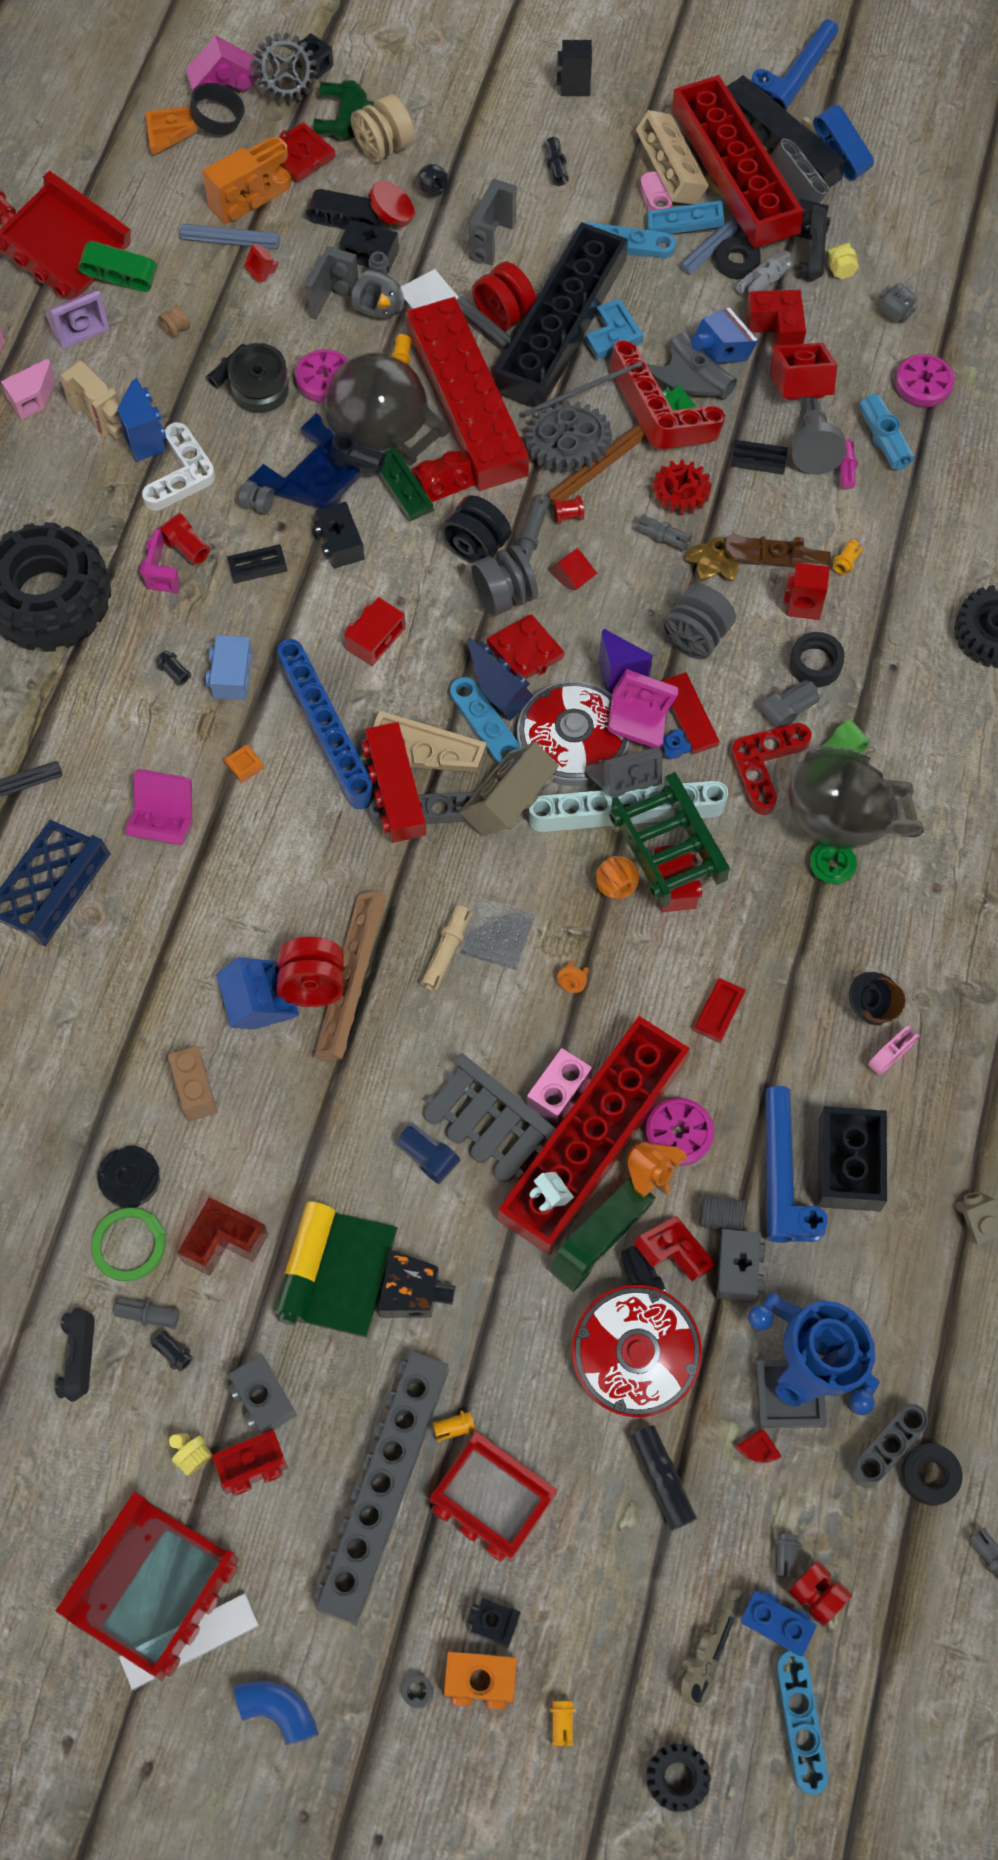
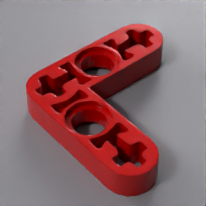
[731,723,812,815]

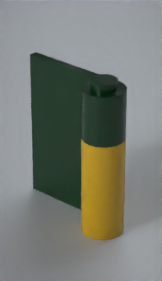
[273,1202,398,1338]

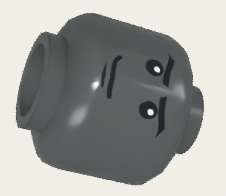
[879,283,918,323]

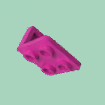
[608,669,678,748]
[126,769,193,845]

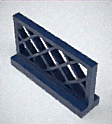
[0,820,111,947]

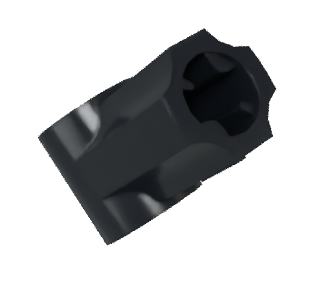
[332,431,386,475]
[620,1246,666,1292]

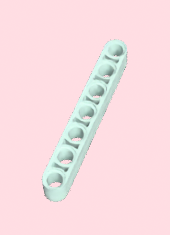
[528,781,728,832]

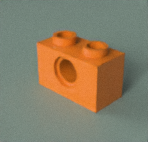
[444,1652,517,1710]

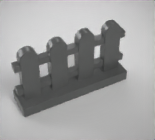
[424,1053,556,1182]

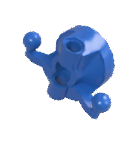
[748,1293,880,1415]

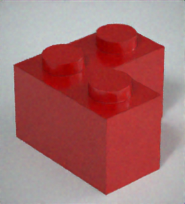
[746,290,806,346]

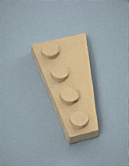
[360,711,487,772]

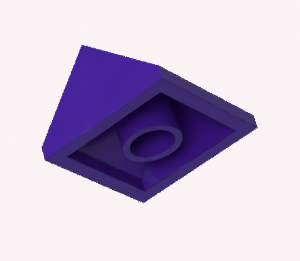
[599,629,653,694]

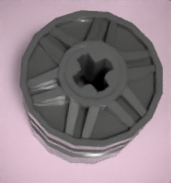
[470,545,538,617]
[661,584,736,659]

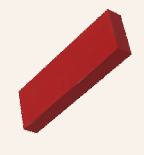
[661,672,720,755]

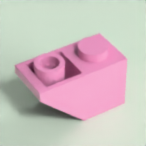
[1,359,55,420]

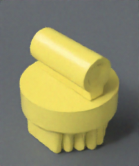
[828,242,859,279]
[169,1433,213,1476]

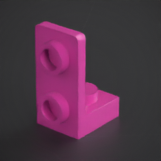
[140,529,181,594]

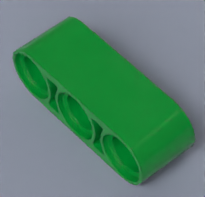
[78,241,157,292]

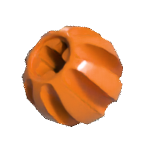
[596,855,639,900]

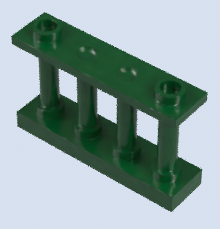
[609,772,730,908]

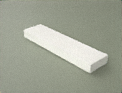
[119,1594,260,1690]

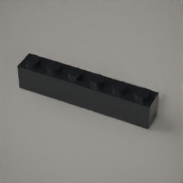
[726,75,846,188]

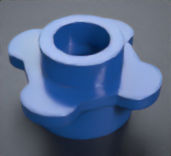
[661,729,691,759]

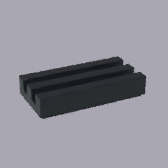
[731,440,788,475]
[227,544,287,584]

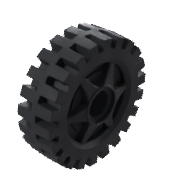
[954,585,998,668]

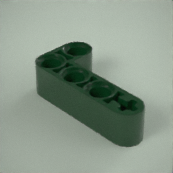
[549,1177,656,1292]

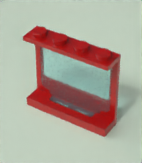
[55,1491,239,1682]

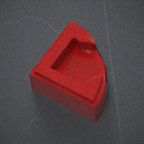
[735,1428,782,1463]

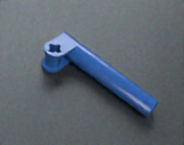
[751,19,839,110]
[766,1086,828,1243]

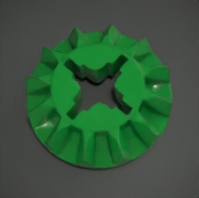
[810,841,857,886]

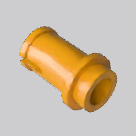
[390,334,412,369]
[833,540,863,575]
[432,1410,476,1443]
[549,1701,576,1746]

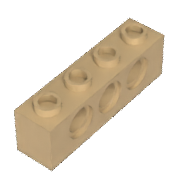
[636,110,709,205]

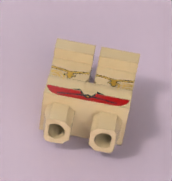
[60,360,124,439]

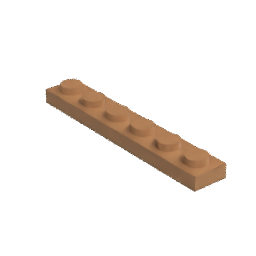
[314,891,386,1062]

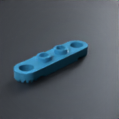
[576,222,676,259]
[450,677,520,766]

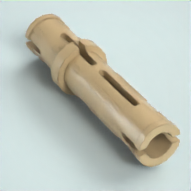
[420,905,473,992]

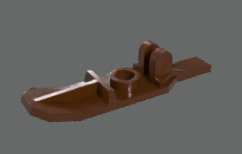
[724,533,831,567]

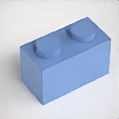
[206,635,253,700]

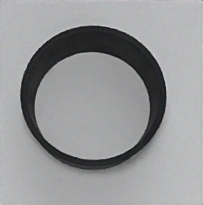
[190,83,245,135]

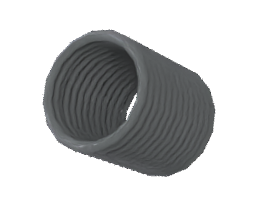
[700,1194,745,1231]

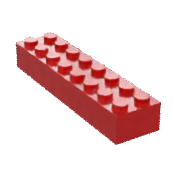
[672,75,803,248]
[406,296,529,491]
[498,1016,690,1256]

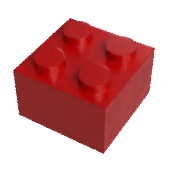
[770,343,837,400]

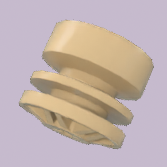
[351,93,415,163]

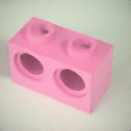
[527,1048,592,1125]

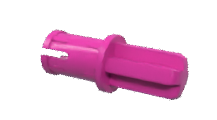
[837,439,858,489]

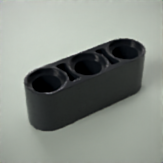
[306,189,380,230]

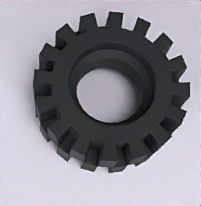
[646,1743,711,1812]

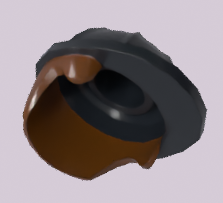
[849,972,906,1025]

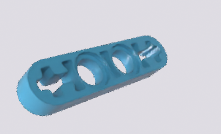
[776,1651,828,1795]

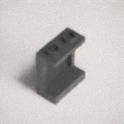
[469,178,517,266]

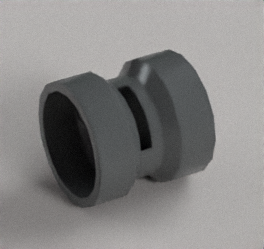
[239,480,275,514]

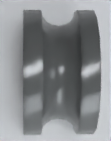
[401,1674,434,1709]

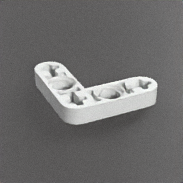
[142,423,215,511]

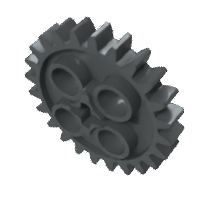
[525,401,612,473]

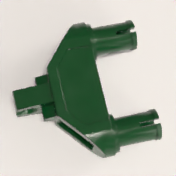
[313,80,374,141]

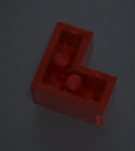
[177,1197,269,1276]

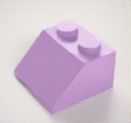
[45,290,110,349]

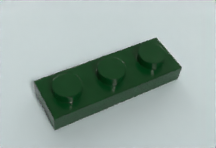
[379,447,434,522]

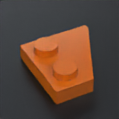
[145,106,198,155]

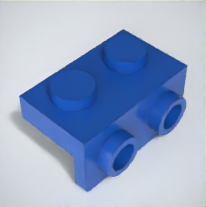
[741,1590,817,1656]

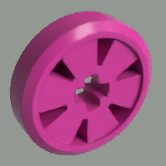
[295,349,353,402]
[895,354,955,407]
[645,1098,714,1166]

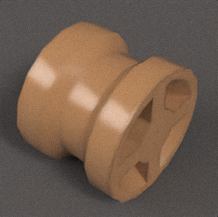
[158,305,190,338]

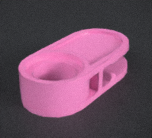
[640,172,673,211]
[868,1025,920,1076]

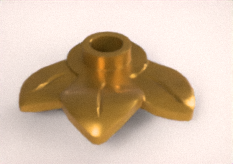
[686,537,739,581]

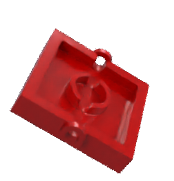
[279,122,336,182]
[486,613,565,679]

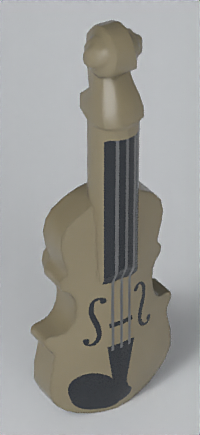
[681,1588,743,1708]

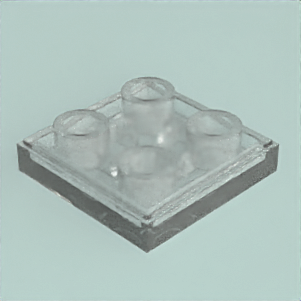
[460,898,535,971]

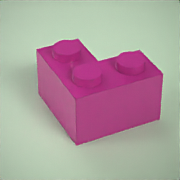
[186,35,259,93]

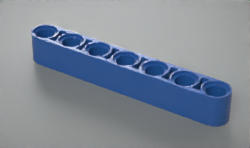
[278,639,373,810]

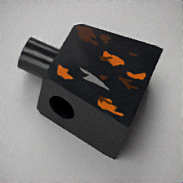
[379,1251,456,1318]

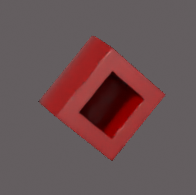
[549,547,598,590]

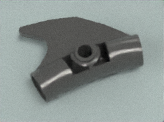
[647,332,737,399]

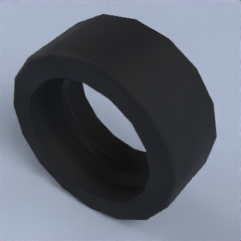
[789,632,845,688]

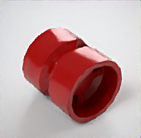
[788,1560,853,1627]

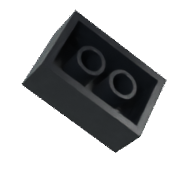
[818,1106,887,1212]

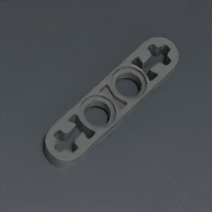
[369,792,474,827]

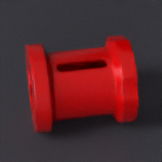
[553,495,585,524]

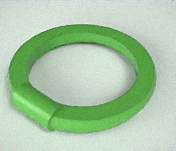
[91,1207,167,1282]

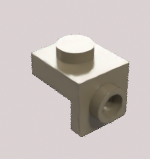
[955,1192,998,1245]

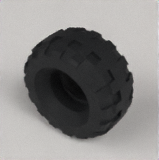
[0,522,111,652]

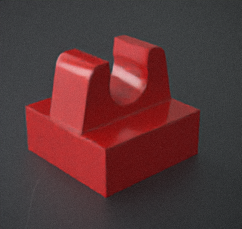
[244,244,279,282]

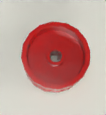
[472,261,537,331]
[277,937,344,1007]

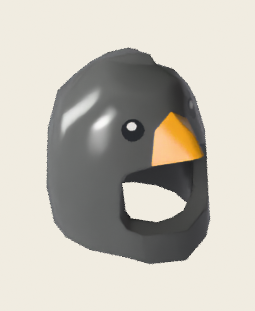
[351,269,405,319]

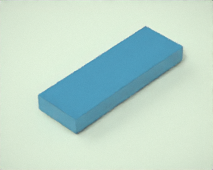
[647,200,725,234]

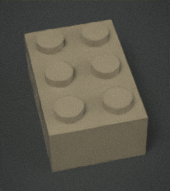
[459,742,559,836]

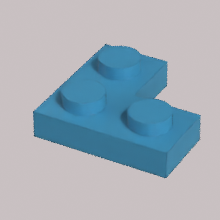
[585,298,644,360]

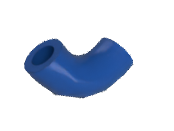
[234,1680,319,1745]

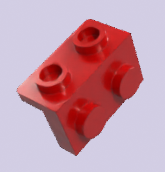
[411,450,476,502]
[212,1429,289,1496]

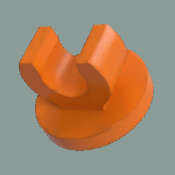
[557,961,589,993]

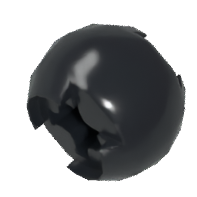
[417,164,448,197]

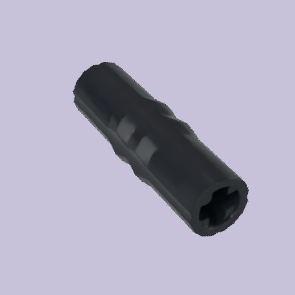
[630,1425,697,1531]

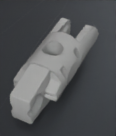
[736,250,792,295]

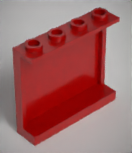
[0,170,131,300]

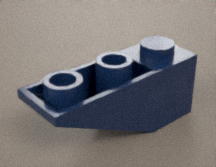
[467,637,533,721]

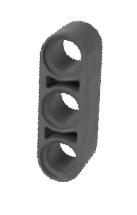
[770,139,829,203]
[851,1404,928,1488]

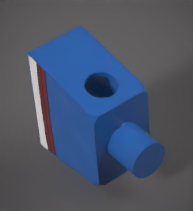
[691,307,758,363]

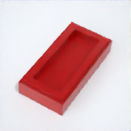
[693,978,746,1044]

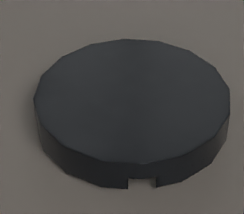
[97,1145,161,1208]

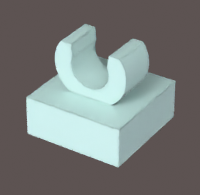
[530,1172,574,1211]

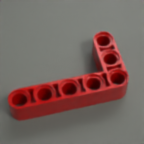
[609,340,726,449]

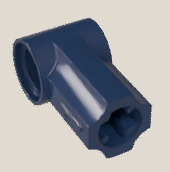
[396,1123,461,1184]

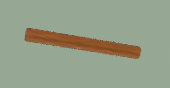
[547,423,646,505]

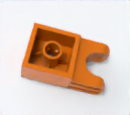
[202,137,292,225]

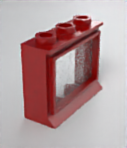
[429,1431,558,1563]

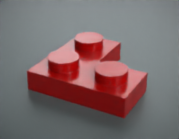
[633,1216,717,1282]

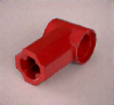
[157,513,211,565]

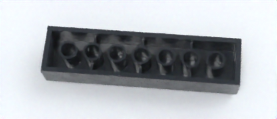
[494,222,628,410]

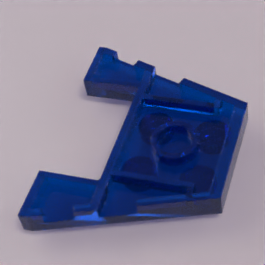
[248,413,361,509]

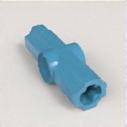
[858,393,914,471]

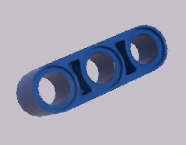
[813,104,874,181]

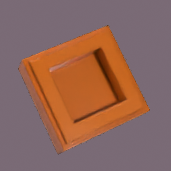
[224,744,264,784]

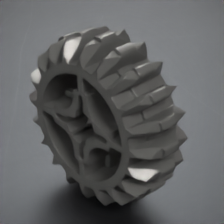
[250,32,317,104]

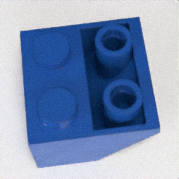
[117,378,166,462]
[216,957,299,1030]

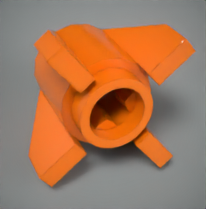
[627,1142,687,1198]

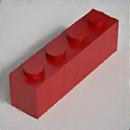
[361,721,427,843]

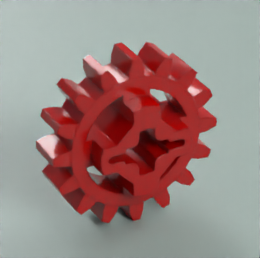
[652,459,712,515]

